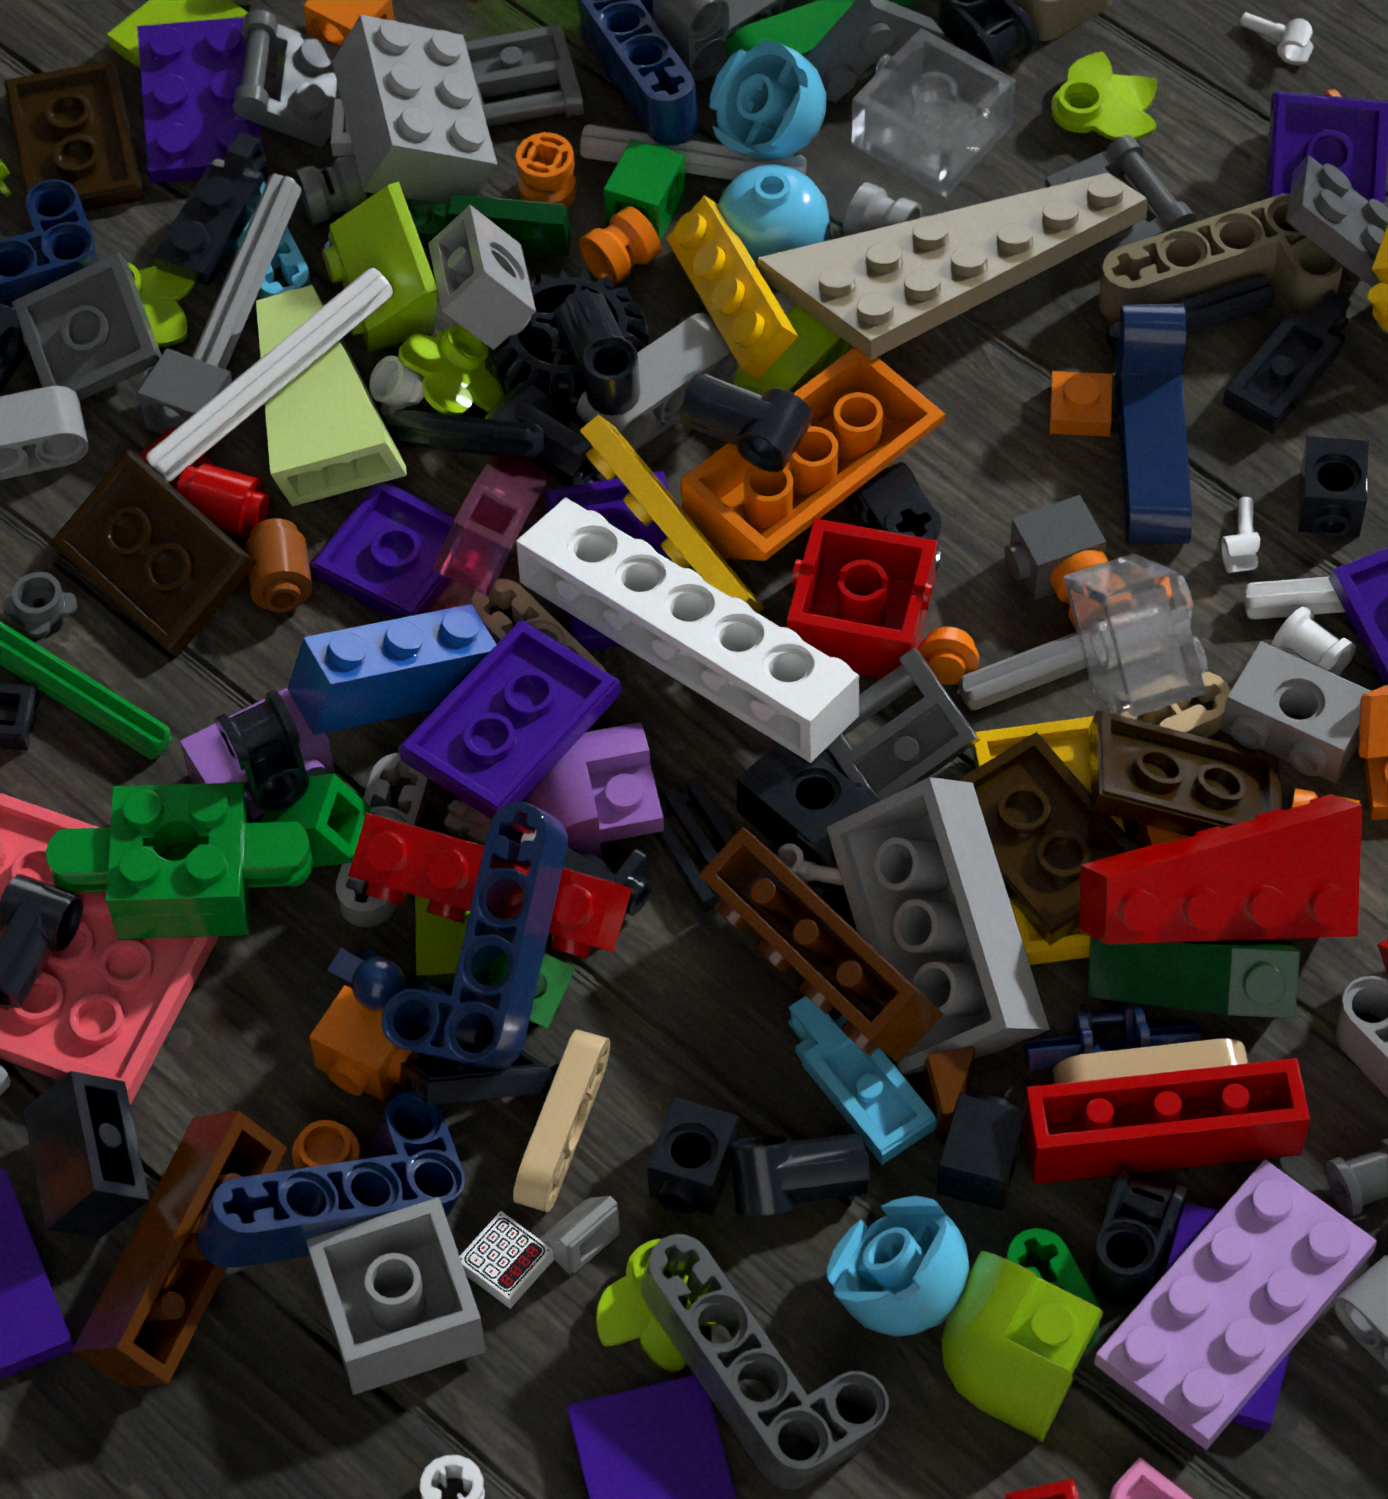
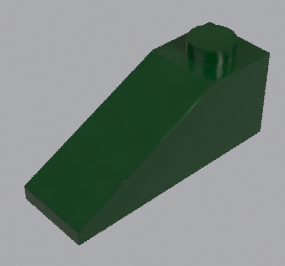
[1086,936,1300,1018]

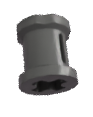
[1325,1138,1388,1218]

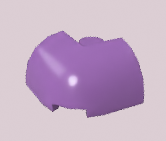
[526,722,664,857]

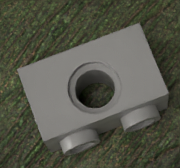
[428,205,536,350]
[1221,641,1370,784]

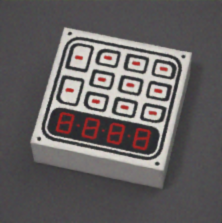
[460,1211,554,1309]

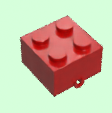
[787,518,937,679]

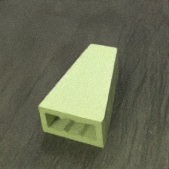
[256,285,407,507]

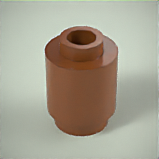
[245,518,313,613]

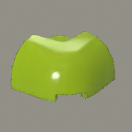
[941,1251,1103,1442]

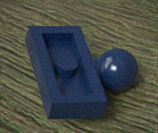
[328,948,450,1029]

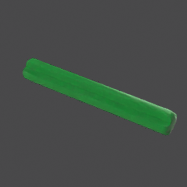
[0,621,172,759]

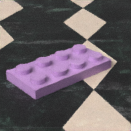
[1094,1160,1377,1450]

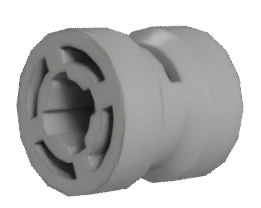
[843,182,922,236]

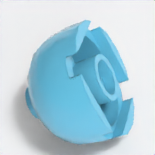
[710,40,826,161]
[718,165,831,284]
[827,1196,970,1337]

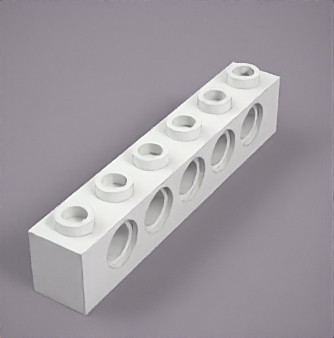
[516,497,859,763]

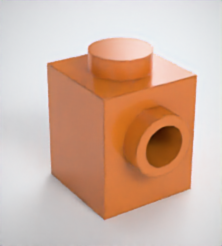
[309,985,420,1102]

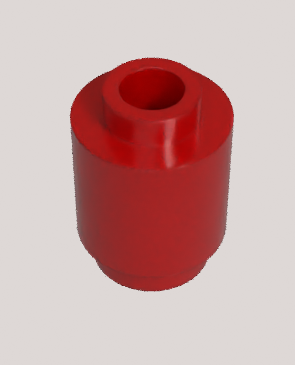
[176,463,270,538]

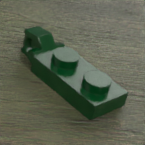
[409,194,572,258]

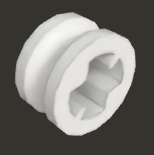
[420,1455,484,1499]

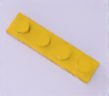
[666,195,798,380]
[580,414,765,614]

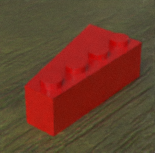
[1079,794,1362,944]

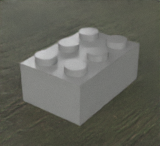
[332,15,497,203]

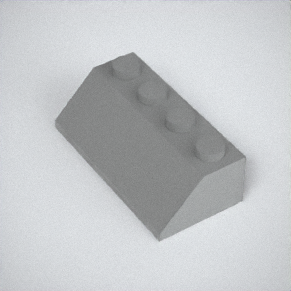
[826,777,1050,1075]

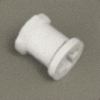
[1271,607,1356,676]

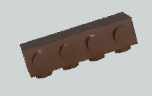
[699,827,944,1063]
[72,1110,287,1387]

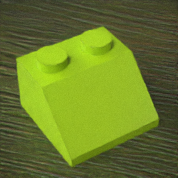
[322,182,438,353]

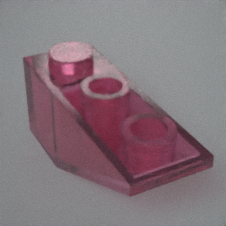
[432,456,552,597]

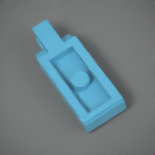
[788,996,937,1165]

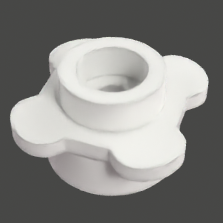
[369,355,424,417]

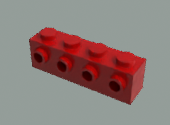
[348,812,632,959]
[1024,1058,1310,1185]

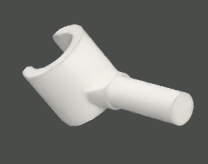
[1240,12,1313,65]
[1221,497,1260,573]
[778,843,844,886]

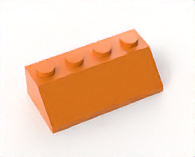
[680,347,945,561]

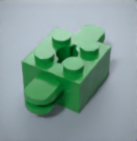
[46,782,313,939]

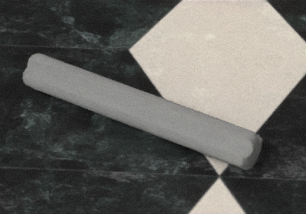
[580,124,807,180]
[192,174,301,370]
[959,594,1192,710]

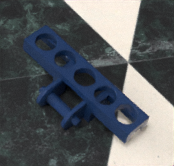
[1023,1001,1202,1071]

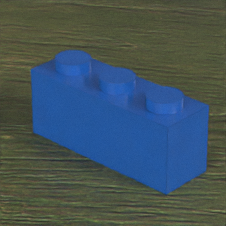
[287,604,496,735]

